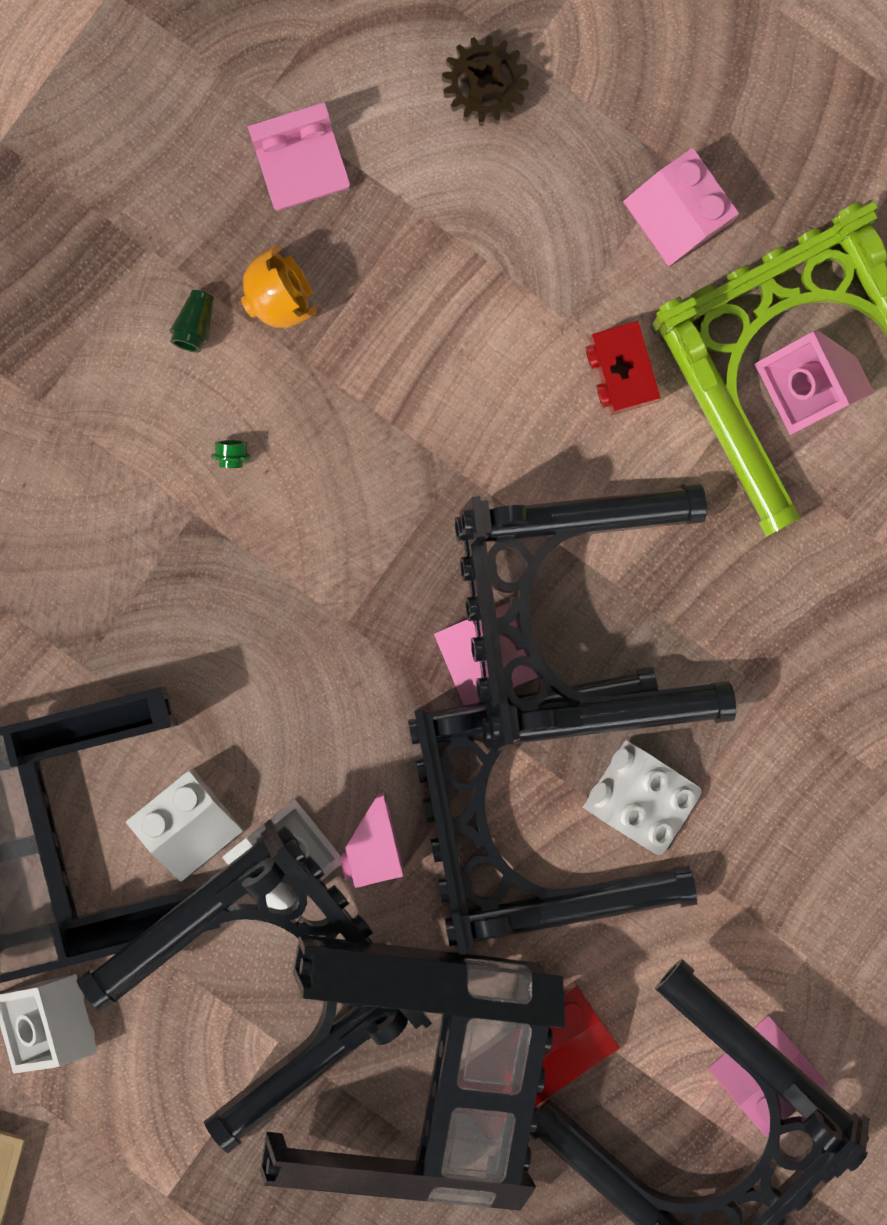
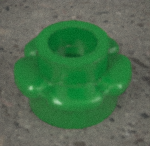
[211,440,251,468]

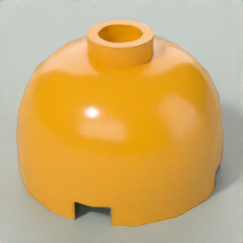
[241,245,317,328]

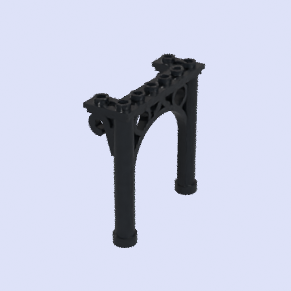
[455,483,736,752]
[408,667,697,955]
[76,819,432,1153]
[530,959,870,1225]

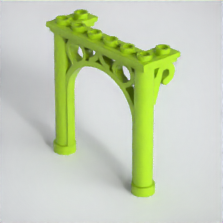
[651,201,887,537]

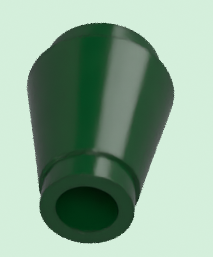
[169,290,214,353]

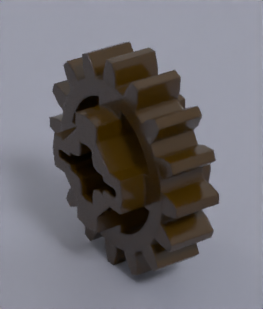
[442,36,529,126]

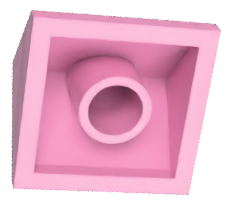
[434,603,538,705]

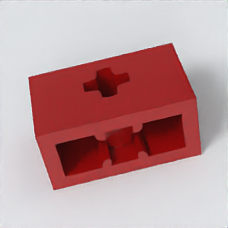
[585,321,661,416]

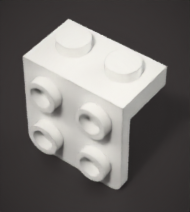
[582,740,702,855]

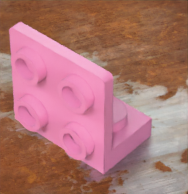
[247,102,350,211]

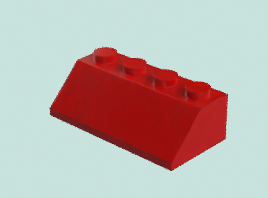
[457,981,620,1140]

